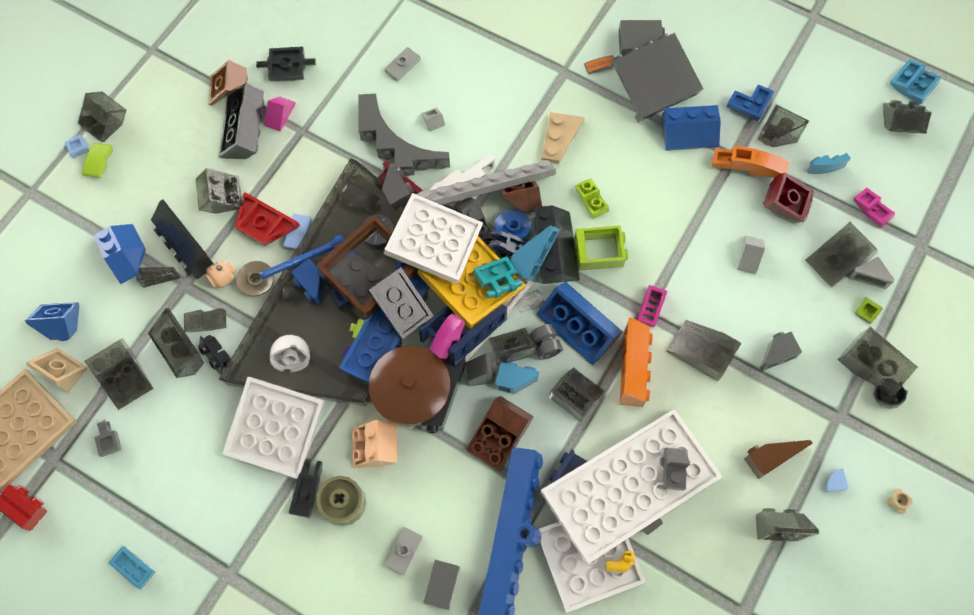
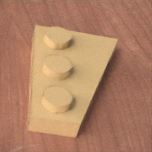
[541,112,585,164]

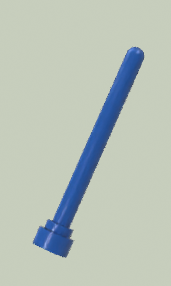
[259,234,344,279]

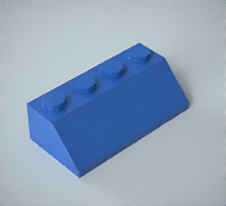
[536,282,623,365]

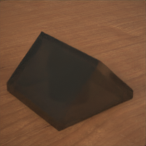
[489,328,535,366]

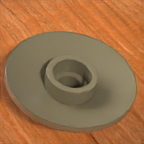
[236,261,274,296]

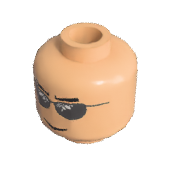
[205,260,235,288]

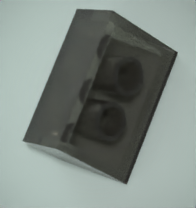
[148,308,204,378]

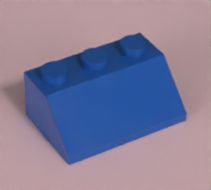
[661,105,721,151]

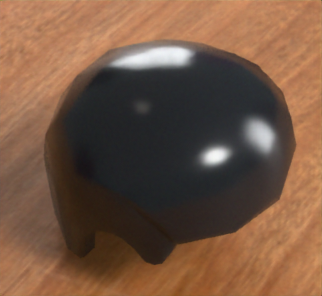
[873,379,908,409]

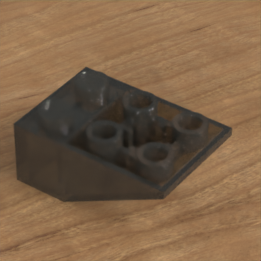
[84,338,154,410]

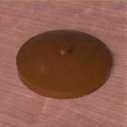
[369,346,451,426]

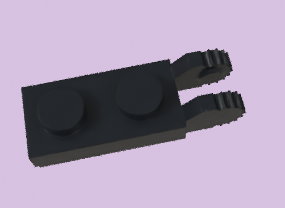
[289,458,323,518]

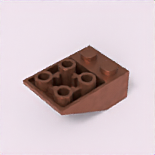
[466,396,534,472]

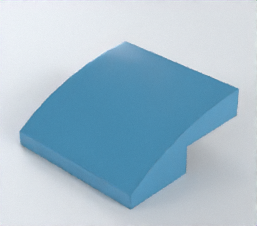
[890,59,941,104]

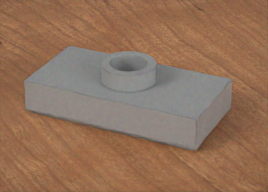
[385,47,421,81]
[385,527,423,575]

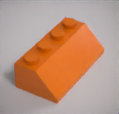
[619,318,653,407]

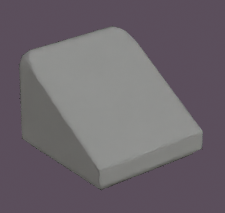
[421,108,445,131]

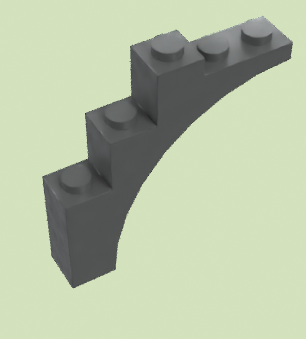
[358,94,450,177]

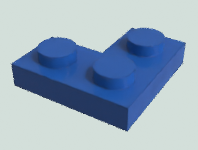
[726,84,774,122]

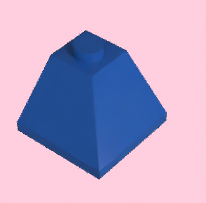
[25,302,80,341]

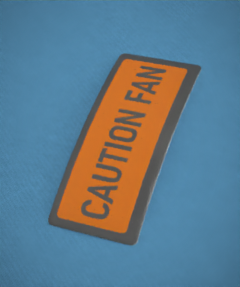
[584,55,614,74]

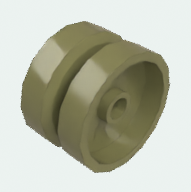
[316,476,366,526]

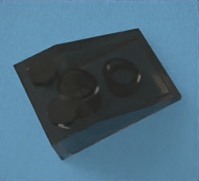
[805,222,878,288]
[666,320,741,381]
[837,326,918,396]
[756,508,819,542]

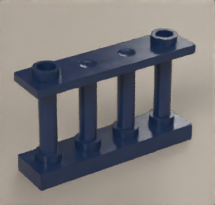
[419,304,507,366]

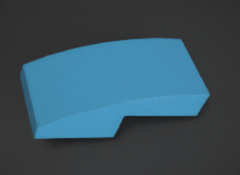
[807,153,851,174]

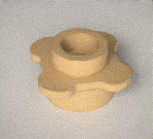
[887,489,913,514]

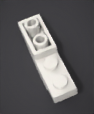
[430,154,495,190]

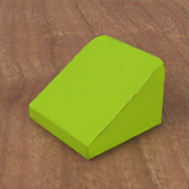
[855,297,883,324]

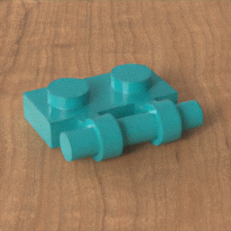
[473,257,522,299]

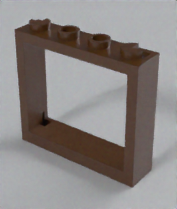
[317,215,419,320]

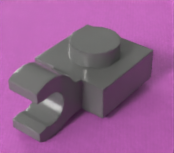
[94,419,122,457]

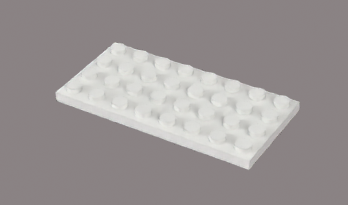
[540,409,722,565]

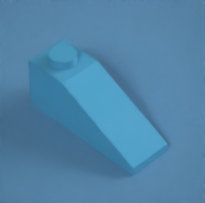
[510,225,560,280]

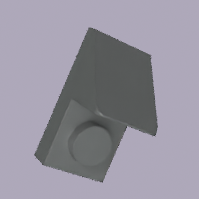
[664,448,690,491]

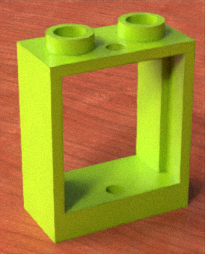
[575,225,628,271]

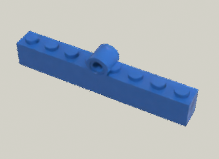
[479,447,543,615]

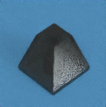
[757,104,809,148]

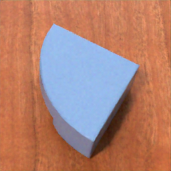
[825,468,849,492]

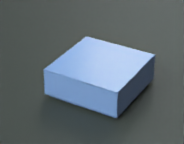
[65,135,89,158]

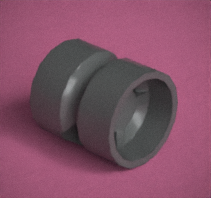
[530,324,563,360]

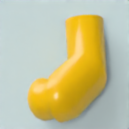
[606,551,635,573]

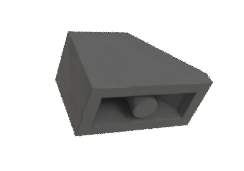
[760,331,802,371]

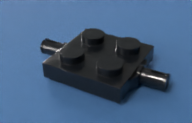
[256,46,316,81]

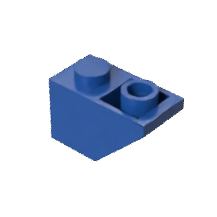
[291,258,324,305]

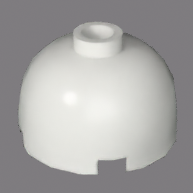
[270,335,310,372]

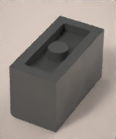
[423,560,460,610]

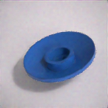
[494,210,532,239]

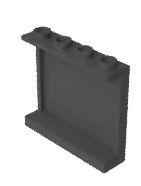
[609,33,704,123]

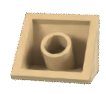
[26,348,87,393]

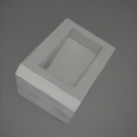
[737,235,765,274]
[848,257,894,289]

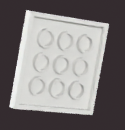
[384,193,483,284]
[222,377,325,479]
[539,522,646,613]

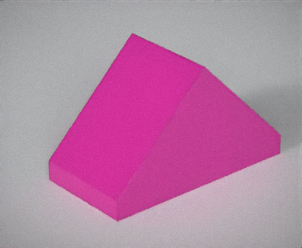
[264,96,296,132]

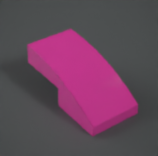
[854,188,895,227]
[430,314,465,359]

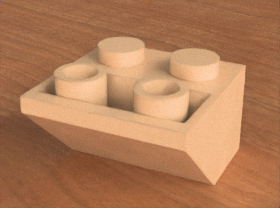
[352,420,397,468]

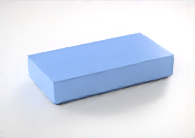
[283,213,312,252]

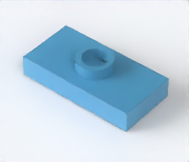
[108,546,155,589]

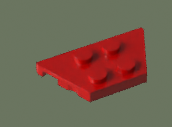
[235,192,300,246]

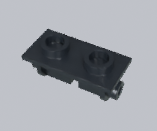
[198,335,233,375]

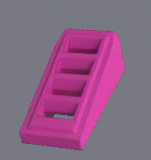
[637,285,668,327]

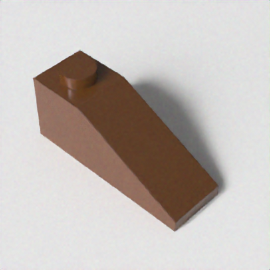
[744,440,813,479]

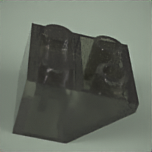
[78,91,127,142]
[883,100,932,134]
[195,168,242,214]
[549,367,605,422]

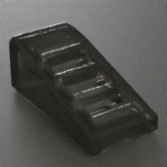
[136,267,180,288]

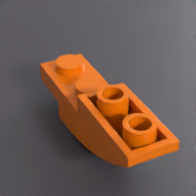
[712,146,789,178]

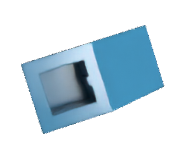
[495,361,539,394]

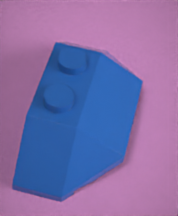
[93,224,146,284]

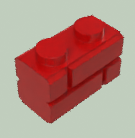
[0,485,47,531]

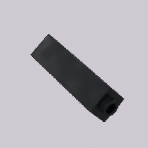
[421,356,466,434]

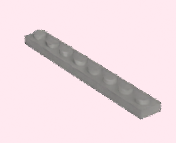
[416,160,556,205]

